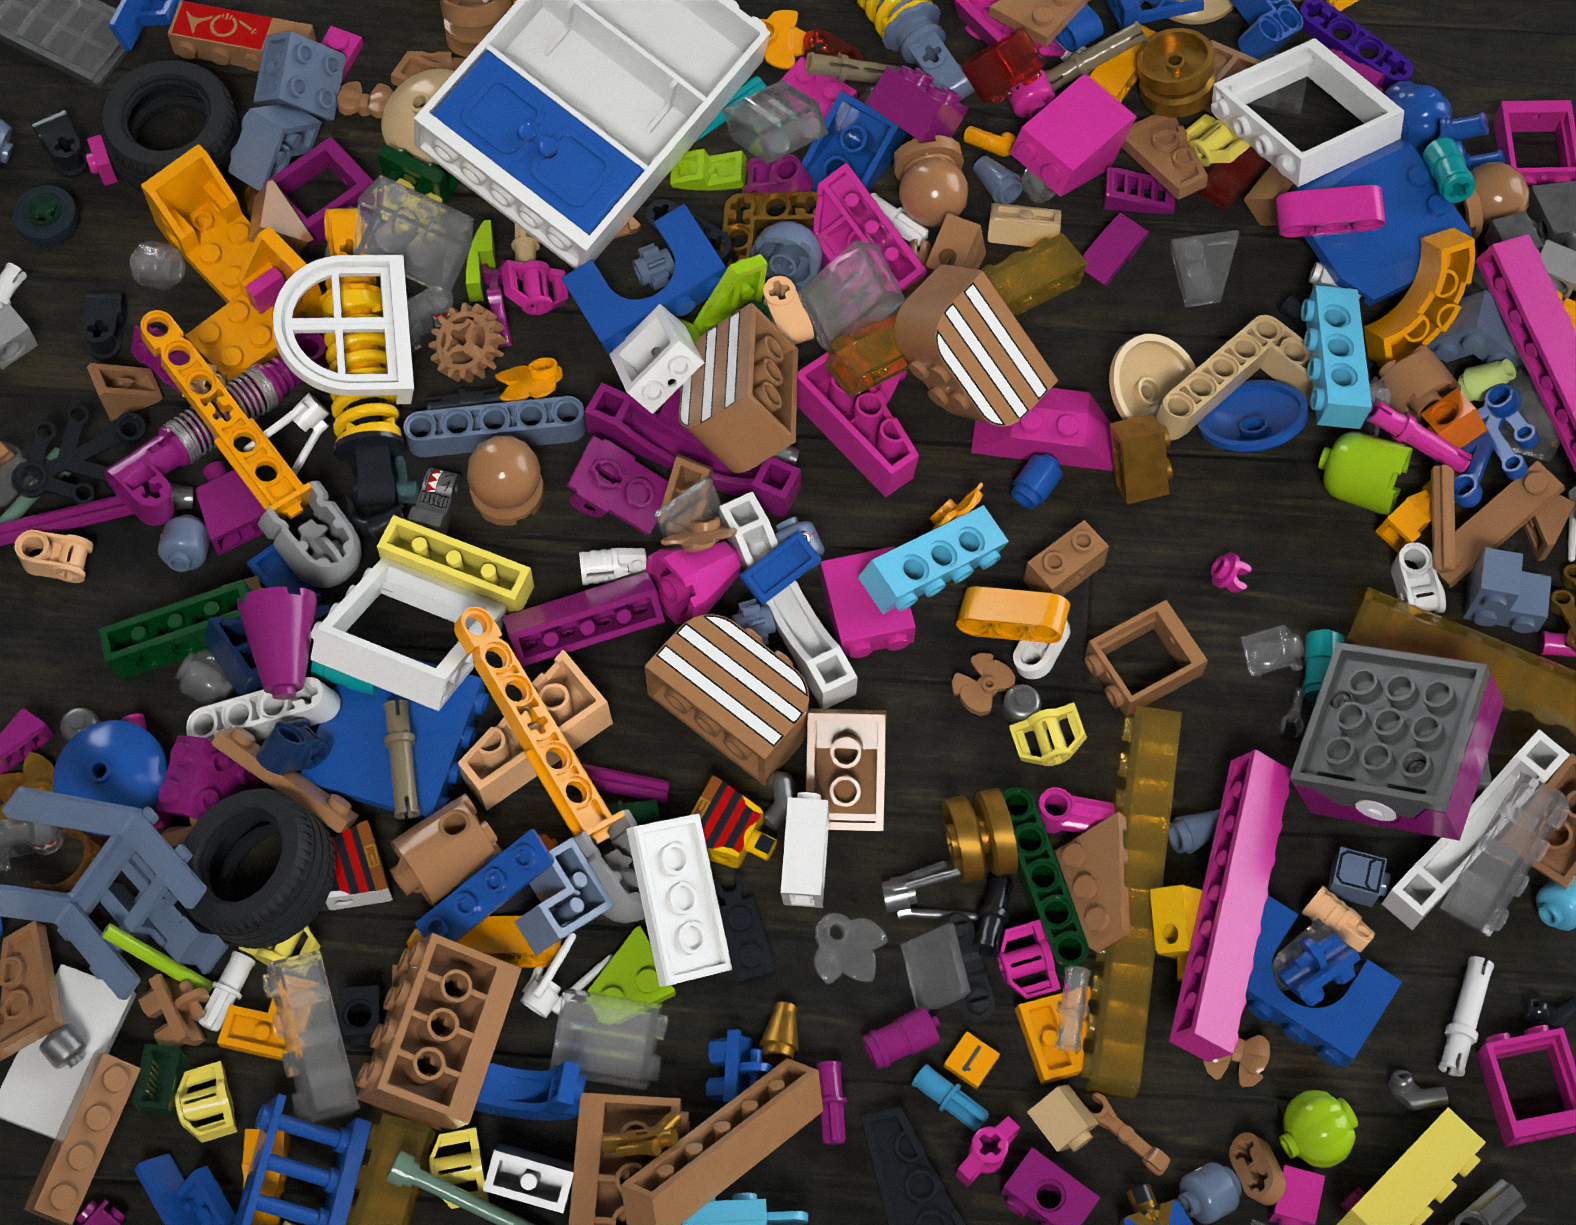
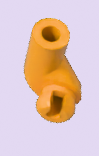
[964,126,1016,157]

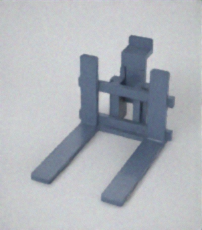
[0,786,228,1000]

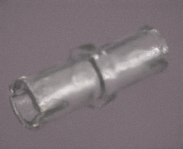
[1055,966,1091,1052]

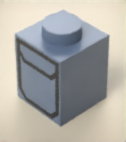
[1327,847,1391,907]

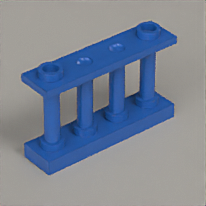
[229,1094,372,1225]

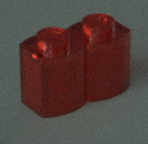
[961,26,1046,104]

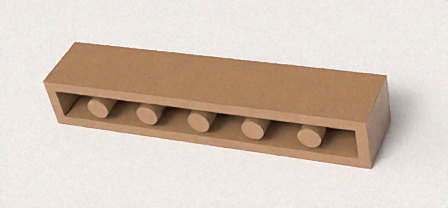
[621,1058,823,1225]

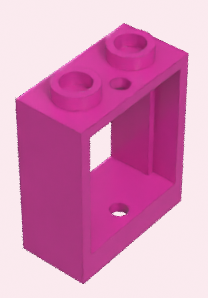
[1493,100,1576,191]
[1476,1025,1576,1147]

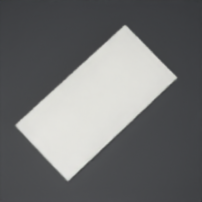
[626,814,732,987]
[0,964,137,1139]

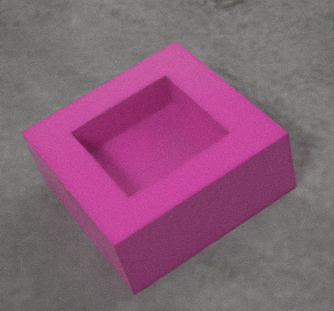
[245,266,285,314]

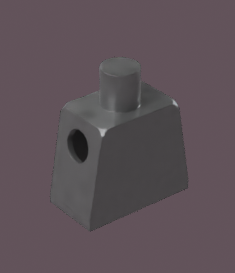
[1526,181,1576,251]

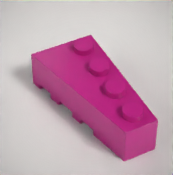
[797,338,919,498]

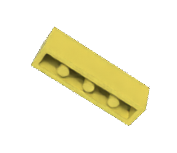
[377,515,534,614]
[1337,1107,1486,1225]

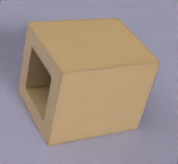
[1027,1085,1099,1152]

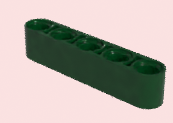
[1003,787,1089,977]

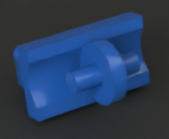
[1277,932,1360,1007]
[706,1029,773,1105]

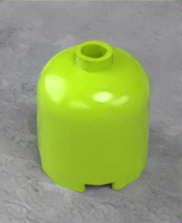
[1318,431,1413,516]

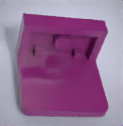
[155,735,260,820]

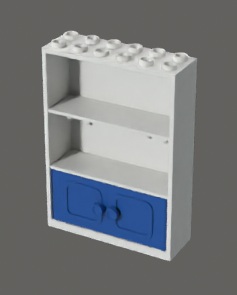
[414,0,771,269]

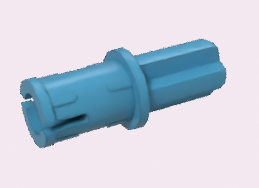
[911,1064,989,1131]

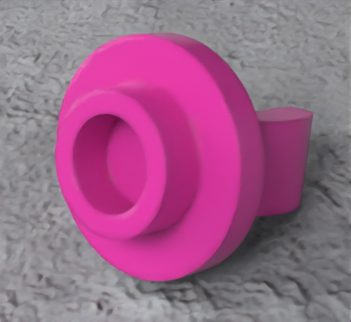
[1211,552,1251,593]

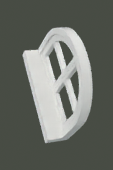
[273,255,414,404]

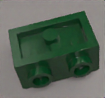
[378,144,460,206]

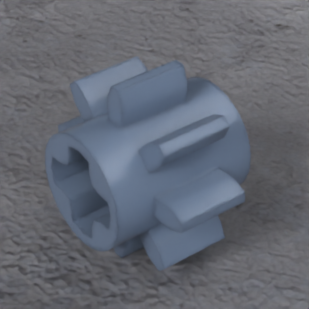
[632,243,675,290]
[731,598,776,645]

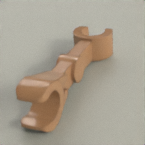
[1086,1093,1170,1176]

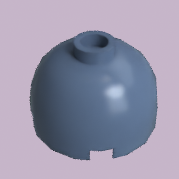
[749,221,823,293]

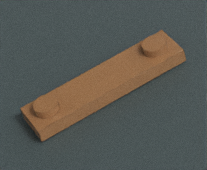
[1431,460,1565,588]
[211,726,359,833]

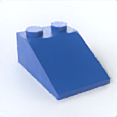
[802,91,908,192]

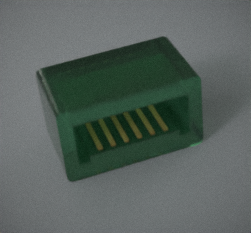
[132,1044,188,1118]

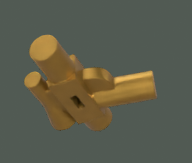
[601,1111,682,1157]

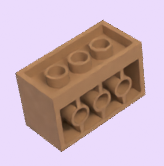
[356,933,522,1133]
[569,1093,690,1225]

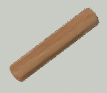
[1431,465,1456,573]

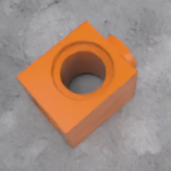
[1421,388,1488,449]

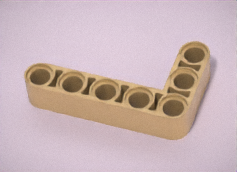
[1155,315,1313,440]

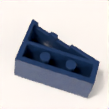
[204,605,348,696]

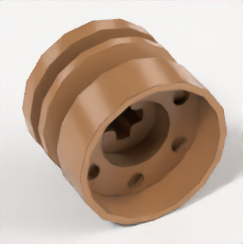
[440,0,513,57]

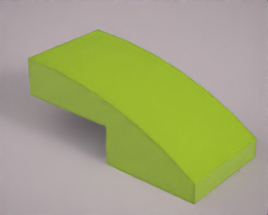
[670,149,747,191]
[466,220,496,302]

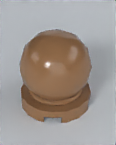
[893,135,969,228]
[1453,161,1530,239]
[466,436,544,526]

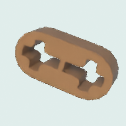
[1229,1132,1286,1206]

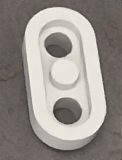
[1013,620,1070,679]

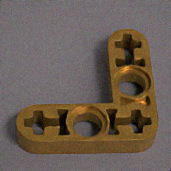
[720,191,818,269]

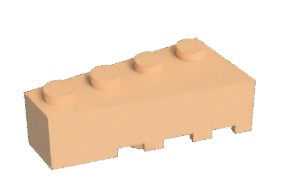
[458,649,613,810]

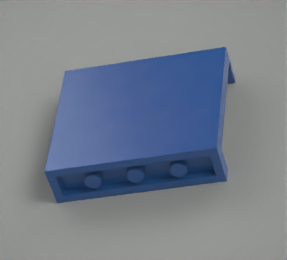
[300,658,489,820]

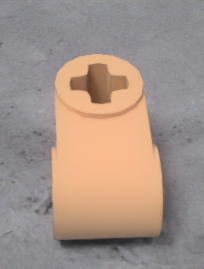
[763,276,814,345]
[15,530,94,583]

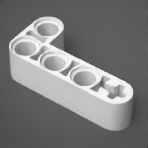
[186,677,341,742]

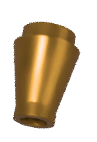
[759,1002,799,1065]

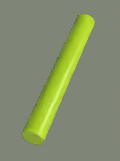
[101,923,213,993]

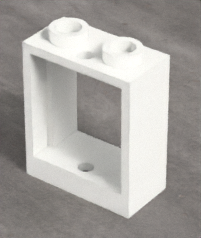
[609,304,705,414]
[781,792,830,908]

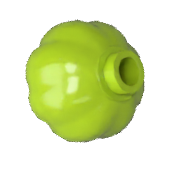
[1279,1090,1358,1168]

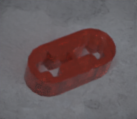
[801,29,863,81]

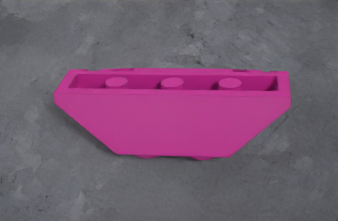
[954,0,1066,62]
[813,162,928,294]
[971,388,1114,471]

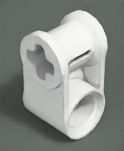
[1391,543,1446,619]

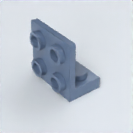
[253,31,346,121]

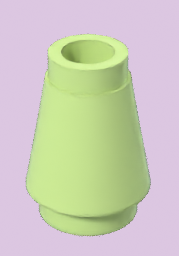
[1458,359,1516,401]

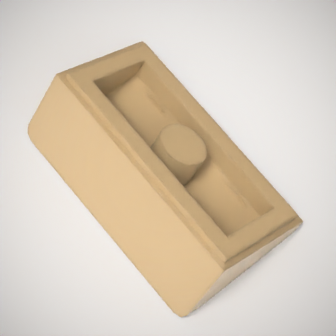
[987,203,1061,250]

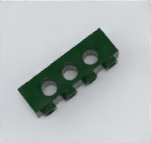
[98,580,252,680]

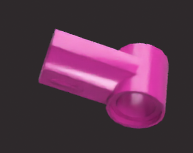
[1037,787,1115,834]

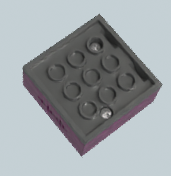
[1290,642,1504,841]

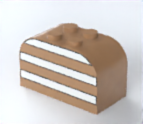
[895,264,1058,426]
[679,302,798,473]
[645,614,809,786]

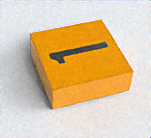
[943,1032,1000,1090]

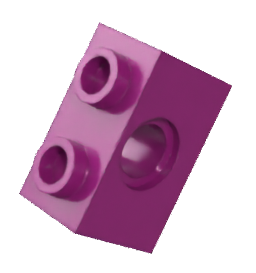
[1001,1147,1100,1225]

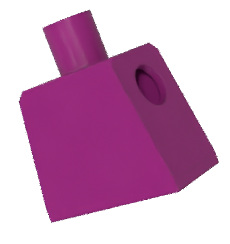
[196,461,265,556]

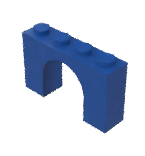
[561,204,727,358]
[1245,895,1402,1069]

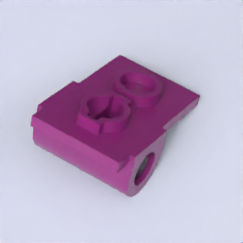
[566,436,669,536]

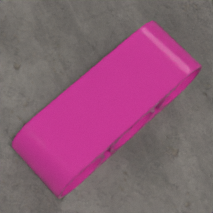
[1276,185,1386,238]

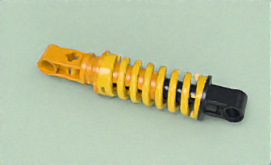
[318,208,405,507]

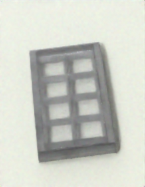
[0,0,146,88]

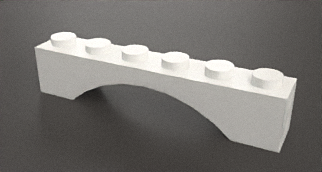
[719,491,857,709]
[1382,730,1570,930]

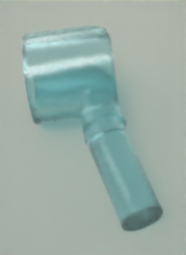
[396,456,419,504]

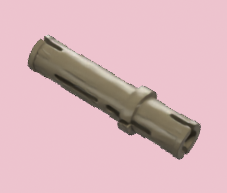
[1044,20,1148,91]
[805,52,901,84]
[383,700,420,819]

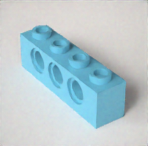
[1301,285,1372,429]
[858,505,1009,614]

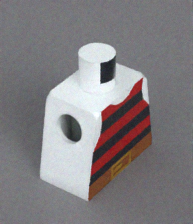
[325,820,393,910]

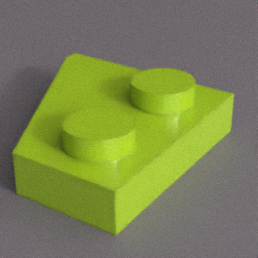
[693,254,768,335]
[586,926,676,1032]

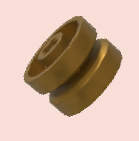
[1137,28,1216,118]
[942,788,1018,884]

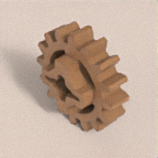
[428,303,506,383]

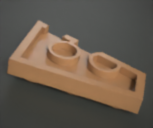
[1121,114,1208,200]
[0,921,64,1061]

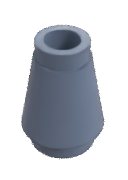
[973,156,1023,205]
[1167,809,1220,854]

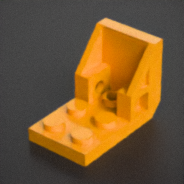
[141,144,253,303]
[185,226,323,386]

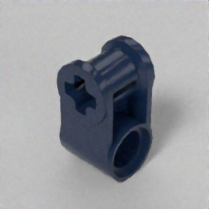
[256,717,332,775]

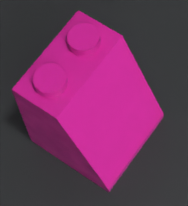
[1010,74,1137,197]

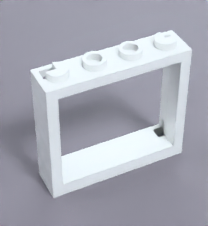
[1211,38,1404,187]
[311,557,507,711]

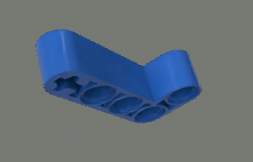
[1231,0,1304,60]

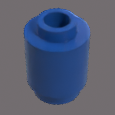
[1011,453,1063,510]

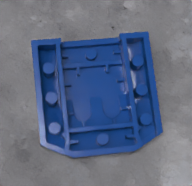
[1292,139,1472,306]

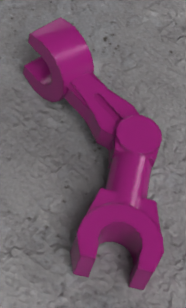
[480,260,512,348]

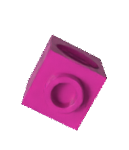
[1268,1165,1325,1225]

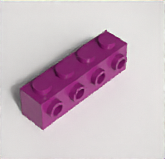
[502,571,665,667]

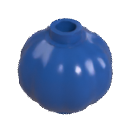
[1393,84,1452,150]

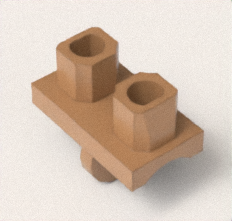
[138,974,210,1050]

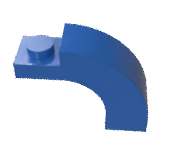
[474,1061,587,1121]

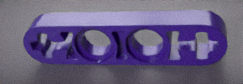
[1299,0,1413,89]

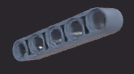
[403,396,586,457]

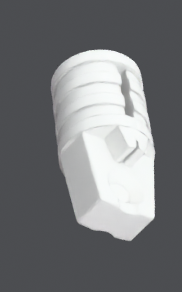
[579,548,647,585]

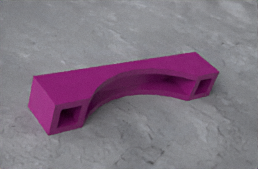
[585,382,801,519]

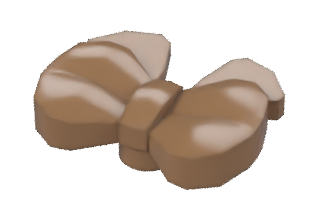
[337,81,393,118]
[951,653,1016,716]
[1203,1035,1270,1087]

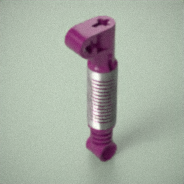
[104,333,328,526]

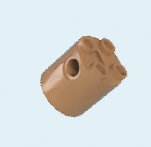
[390,794,502,907]

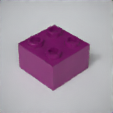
[866,65,969,142]

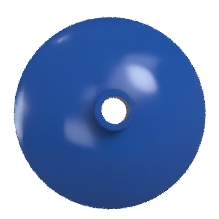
[1197,380,1309,453]
[53,720,168,836]

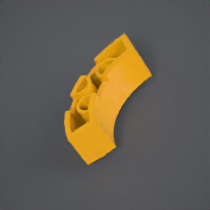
[1364,227,1475,368]

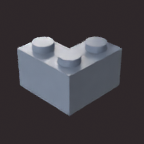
[227,104,322,191]
[1427,290,1524,367]
[1463,547,1552,633]
[514,837,615,955]

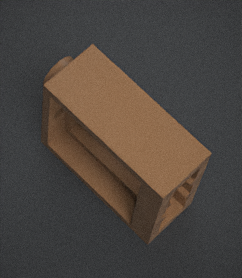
[1085,600,1208,717]

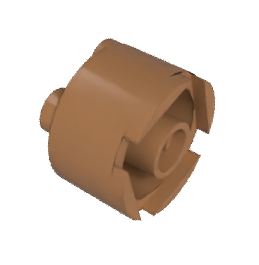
[1374,345,1461,427]

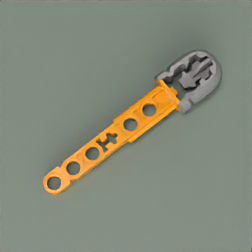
[140,310,362,588]
[454,606,645,924]

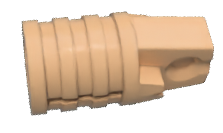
[1301,885,1375,952]

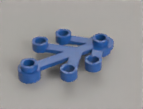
[1434,384,1540,508]

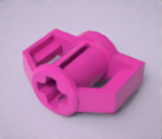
[501,260,569,315]
[997,919,1061,999]
[956,1116,1020,1188]

